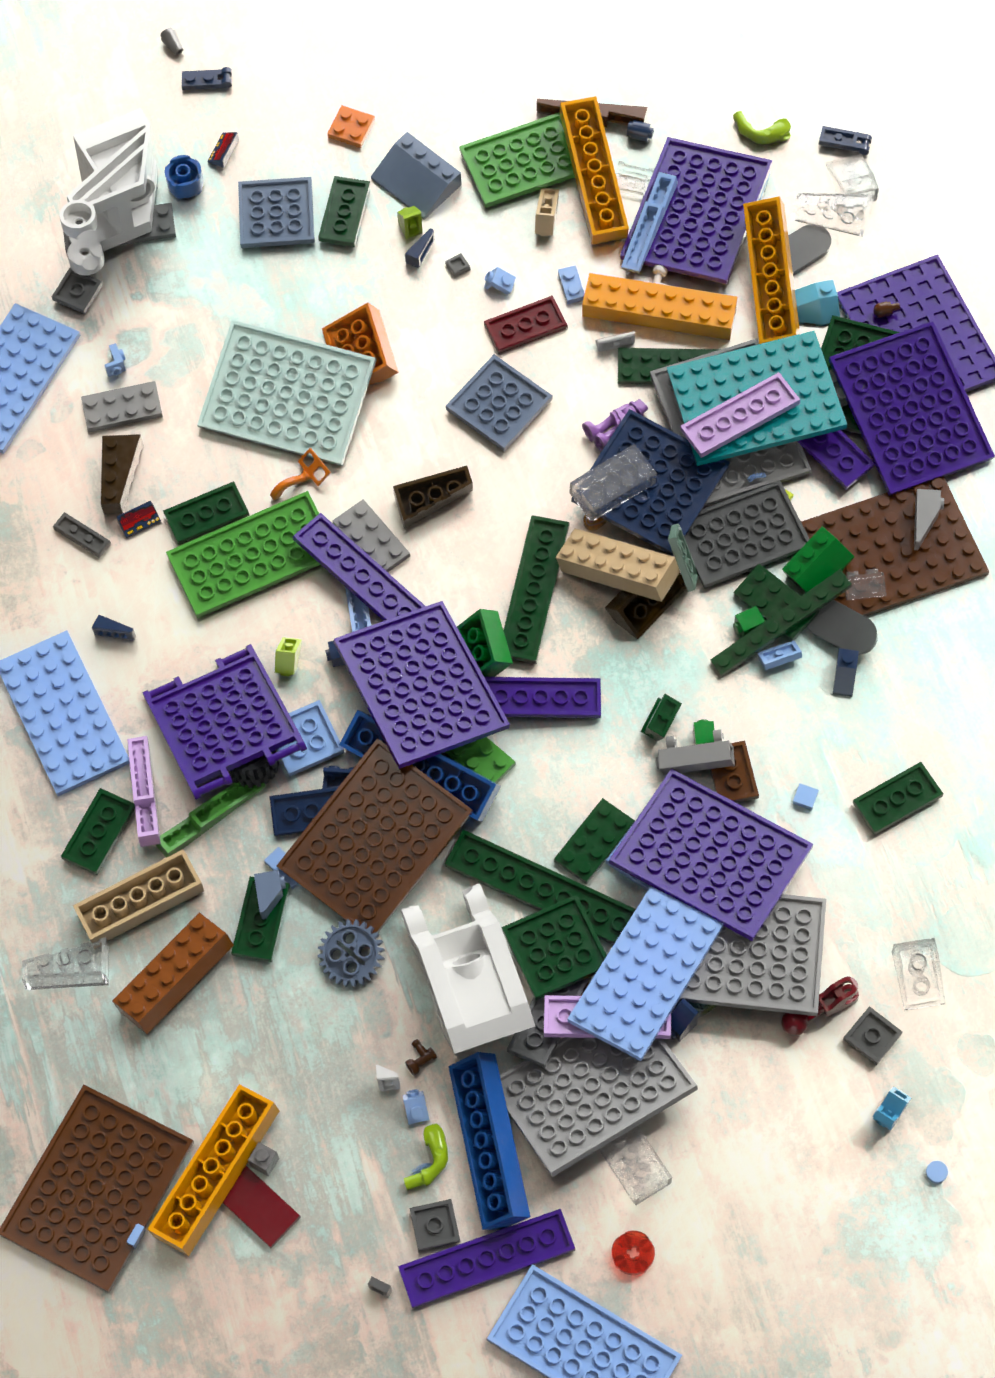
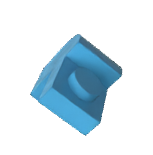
[872,1087,912,1130]

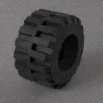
[229,750,279,788]

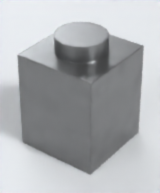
[248,1142,279,1177]

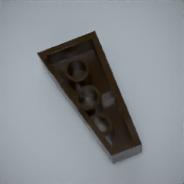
[101,434,144,515]
[393,465,473,529]

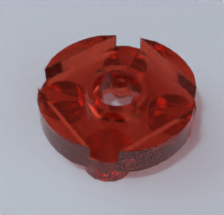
[612,1230,655,1275]

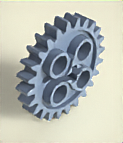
[317,919,385,987]

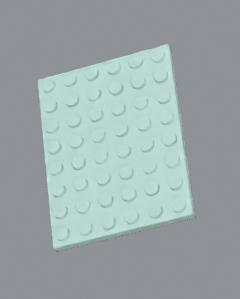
[197,320,376,466]

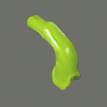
[733,111,791,145]
[403,1123,448,1190]

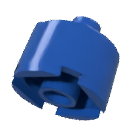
[164,155,204,199]

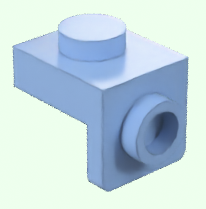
[484,267,516,295]
[104,343,126,377]
[402,1089,429,1124]

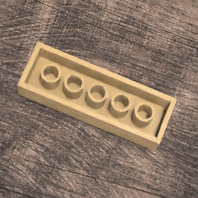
[556,528,680,602]
[73,849,204,947]

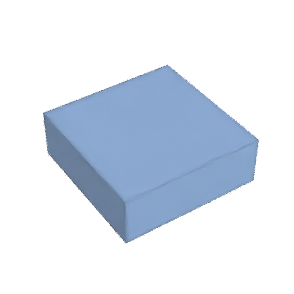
[793,783,819,810]
[127,1224,146,1249]

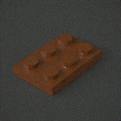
[710,740,759,803]

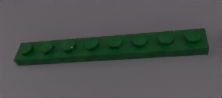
[710,569,852,677]

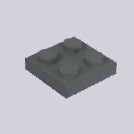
[51,268,103,314]
[843,1006,903,1065]
[409,1199,460,1252]

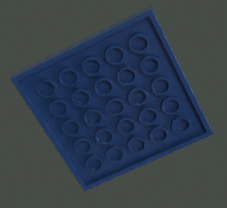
[571,409,730,556]

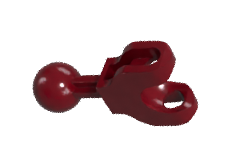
[781,976,859,1036]

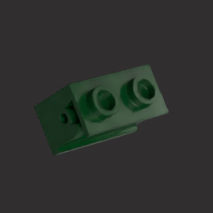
[640,694,682,741]

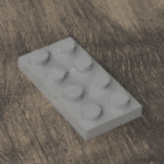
[81,381,163,433]
[332,499,410,572]

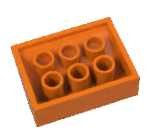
[322,302,399,385]

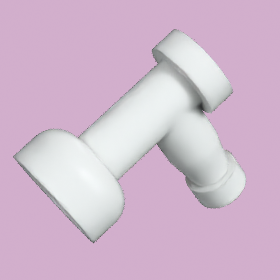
[652,265,668,285]

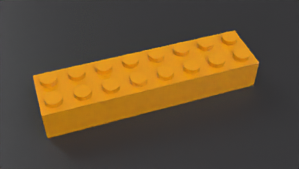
[560,96,629,245]
[743,196,800,344]
[582,273,738,340]
[147,1084,280,1257]

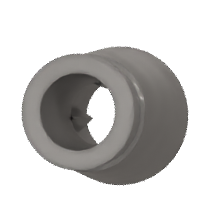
[160,27,184,55]

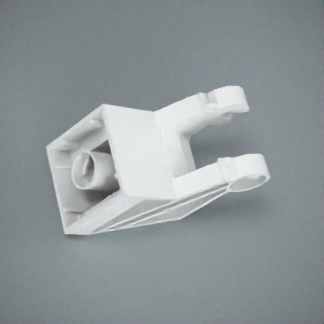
[59,108,158,276]
[401,884,535,1054]

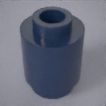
[626,120,654,142]

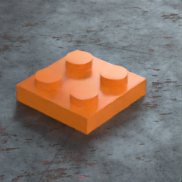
[327,105,375,148]

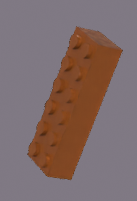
[112,912,234,1034]

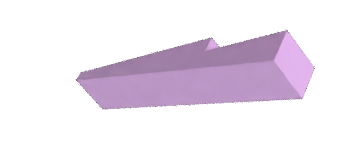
[127,736,161,847]

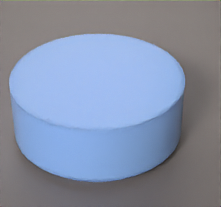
[926,1161,948,1183]

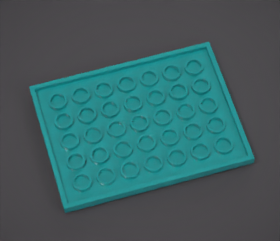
[667,330,847,466]

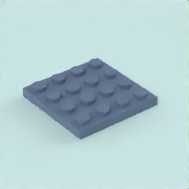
[238,177,315,248]
[445,354,553,452]

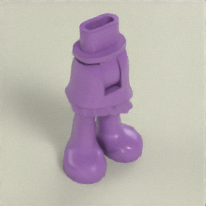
[582,399,648,451]

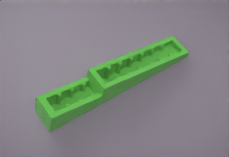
[156,782,266,858]

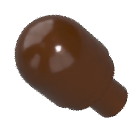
[873,301,900,318]

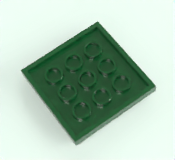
[501,895,607,1000]

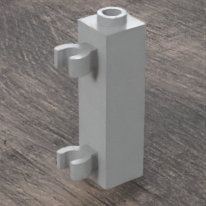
[656,729,735,775]

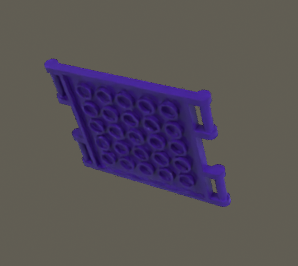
[142,644,307,800]

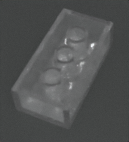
[569,444,657,522]
[599,1126,672,1206]

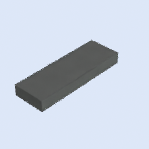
[53,512,111,558]

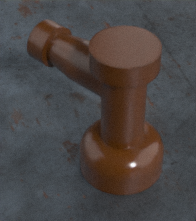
[405,1039,437,1076]

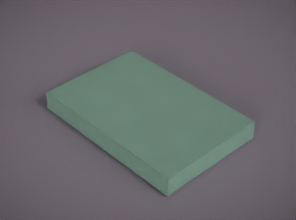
[668,524,698,592]

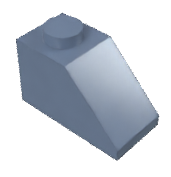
[254,870,286,919]

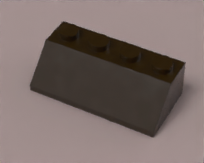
[605,573,687,639]

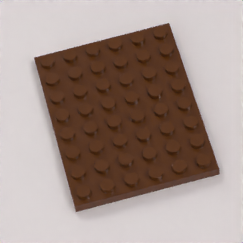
[801,476,989,617]
[276,738,473,934]
[0,1084,194,1293]

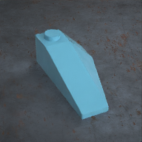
[795,280,840,326]

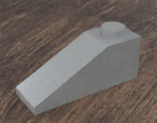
[914,489,944,550]

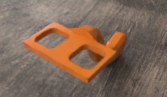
[270,448,331,500]

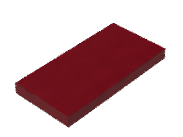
[484,295,568,354]
[223,1166,301,1248]

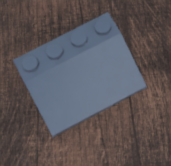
[371,132,462,220]

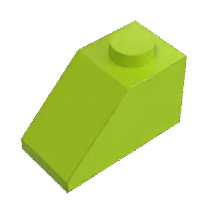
[397,206,423,239]
[274,637,302,676]

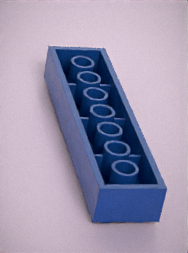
[339,710,501,822]
[448,1052,531,1230]

